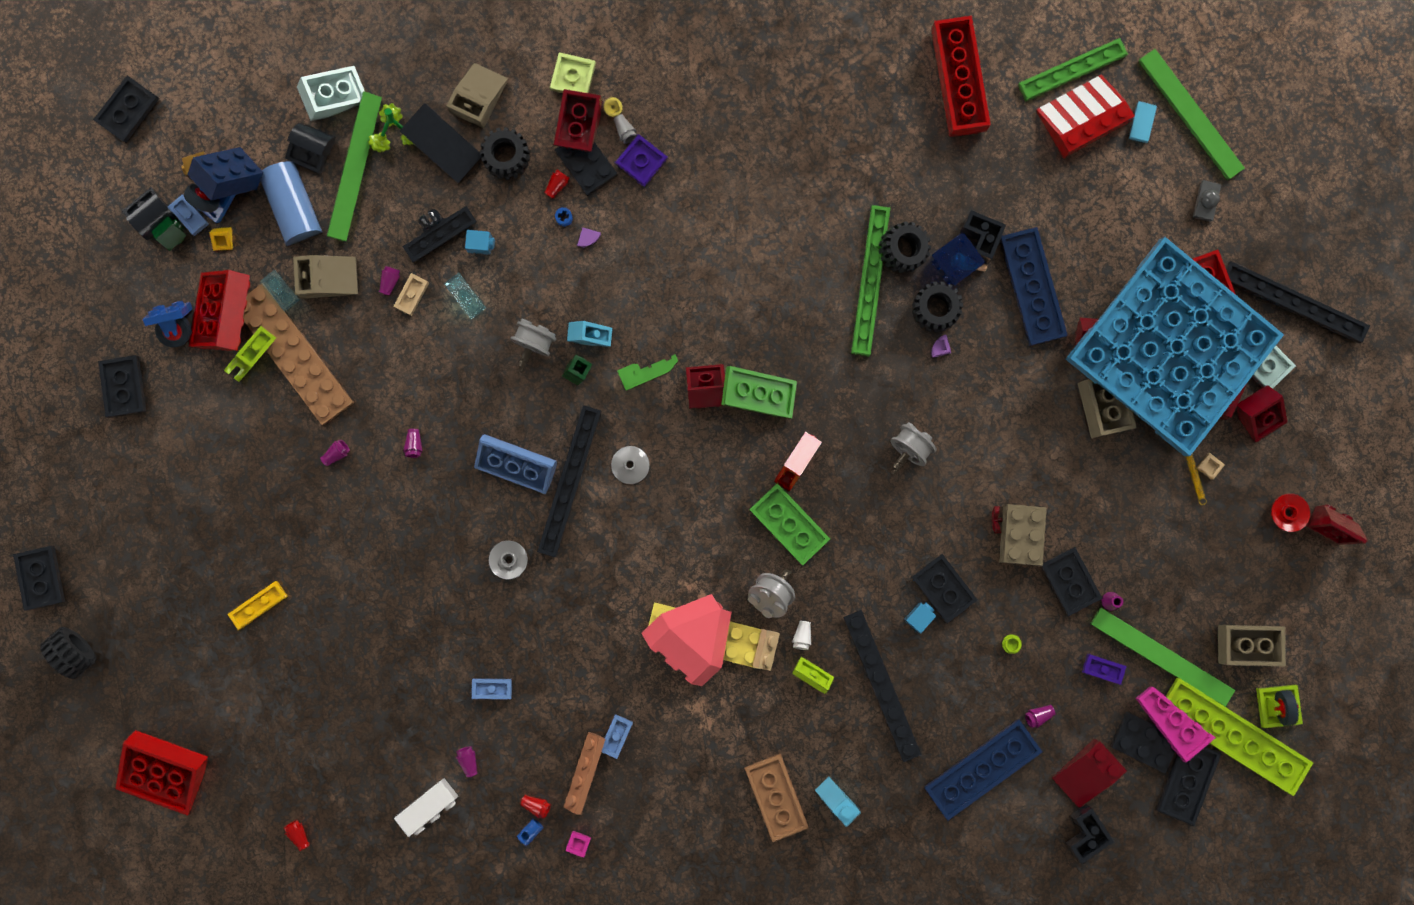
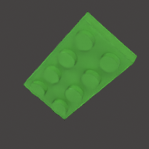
[721,366,797,419]
[749,483,830,566]

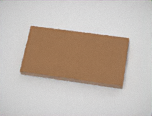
[744,754,809,842]

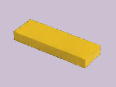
[227,581,288,630]

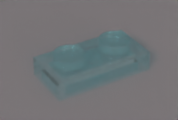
[260,270,300,312]

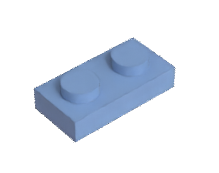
[168,194,209,236]
[472,679,512,699]
[602,714,633,759]

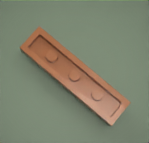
[564,732,605,815]

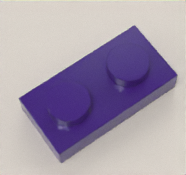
[1082,654,1126,685]

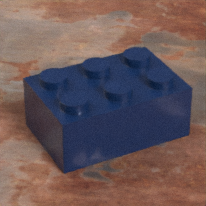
[187,147,264,200]

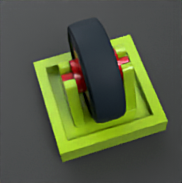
[1256,685,1303,728]

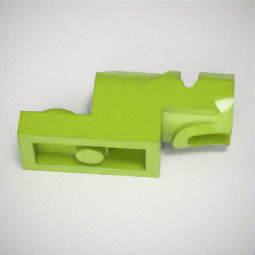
[224,326,276,382]

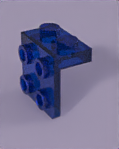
[931,233,984,287]

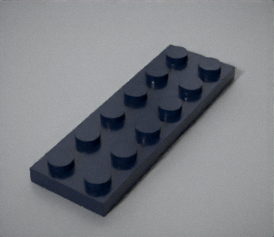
[1000,227,1068,346]
[924,719,1042,820]

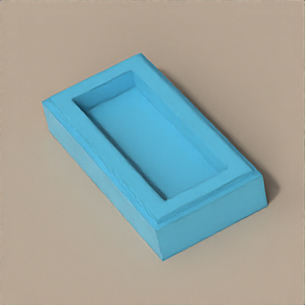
[1128,101,1157,143]

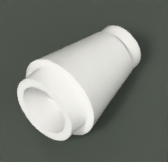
[792,621,811,650]

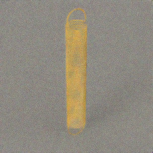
[1185,454,1207,505]

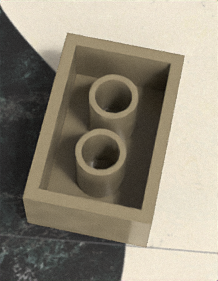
[999,504,1047,566]
[1218,625,1286,666]

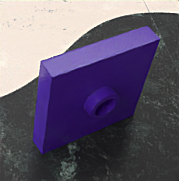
[615,134,668,187]

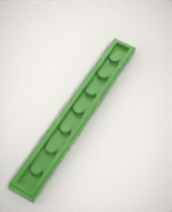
[1138,49,1244,181]
[327,91,382,242]
[851,205,890,357]
[1090,608,1235,707]

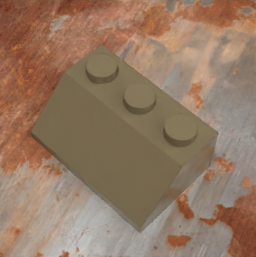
[1078,379,1136,439]

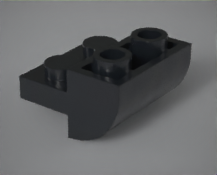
[285,122,336,173]
[122,187,177,241]

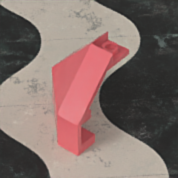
[641,594,731,686]

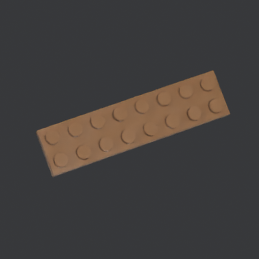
[243,283,354,426]

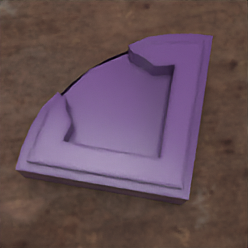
[577,228,601,247]
[931,334,951,358]

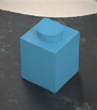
[465,230,495,255]
[904,603,936,633]

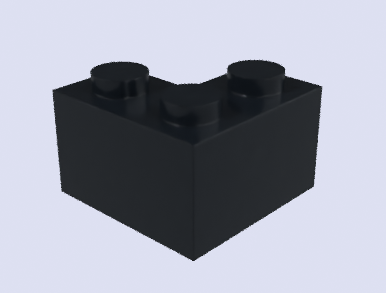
[960,210,1006,264]
[1065,805,1114,864]

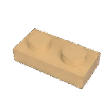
[393,273,429,316]
[753,629,780,671]

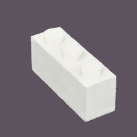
[394,778,458,837]

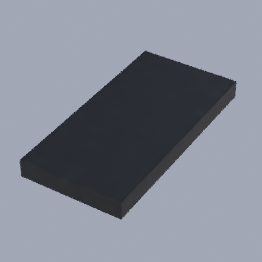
[399,103,481,183]
[1156,746,1222,826]

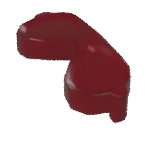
[992,506,1003,534]

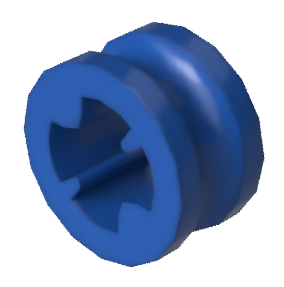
[555,208,573,226]

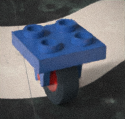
[184,184,235,223]
[143,301,192,347]

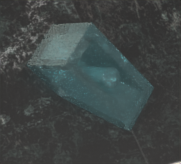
[444,272,486,319]

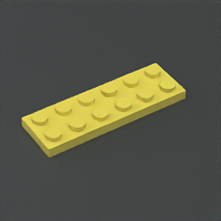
[648,602,762,669]

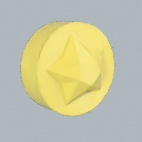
[603,97,622,117]

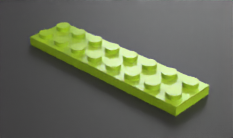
[1165,678,1313,796]

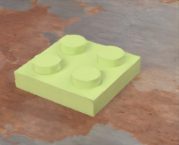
[550,52,596,93]

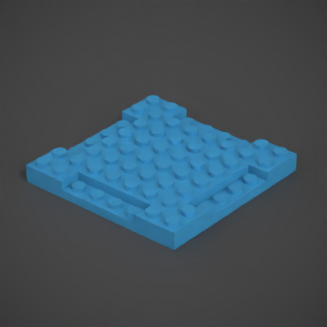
[1066,237,1284,456]

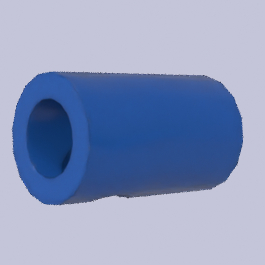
[517,818,543,846]

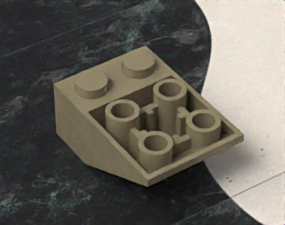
[446,63,508,129]
[293,255,358,299]

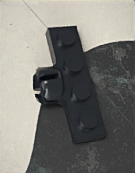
[402,206,477,263]

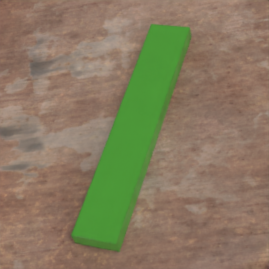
[1018,38,1128,101]

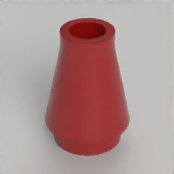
[544,169,570,199]
[520,795,551,819]
[283,820,310,851]

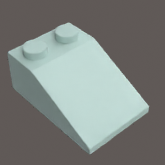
[297,66,364,121]

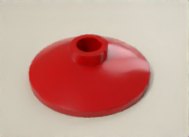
[1271,493,1310,532]

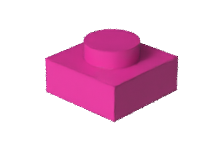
[565,831,591,858]

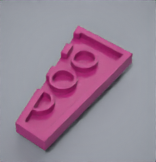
[1135,686,1215,762]

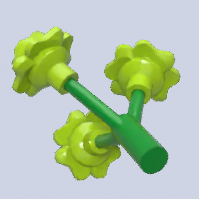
[368,103,413,152]

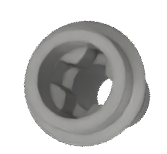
[613,114,637,144]

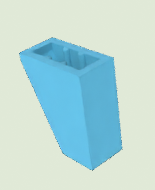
[815,777,861,826]

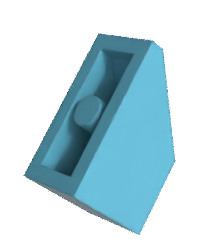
[567,321,612,347]

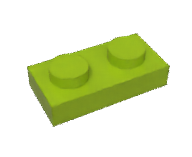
[792,657,834,694]

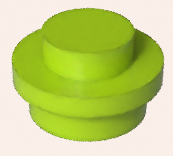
[1002,634,1022,654]

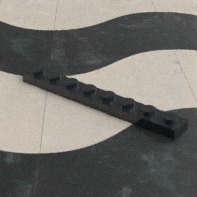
[1226,261,1370,344]
[537,405,602,558]
[843,610,921,762]

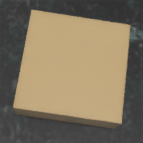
[1196,453,1225,480]

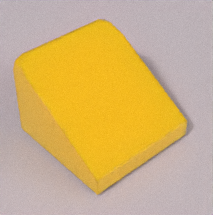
[209,227,233,251]

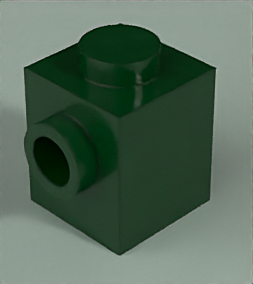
[152,217,186,251]
[562,355,592,385]

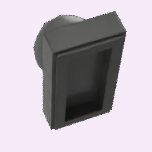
[1193,180,1221,222]

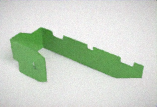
[617,354,678,390]

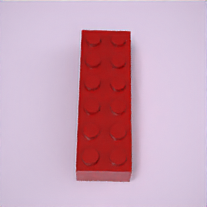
[931,15,991,137]

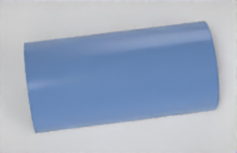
[261,162,322,246]
[474,434,557,494]

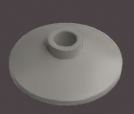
[611,446,649,484]
[489,541,528,579]

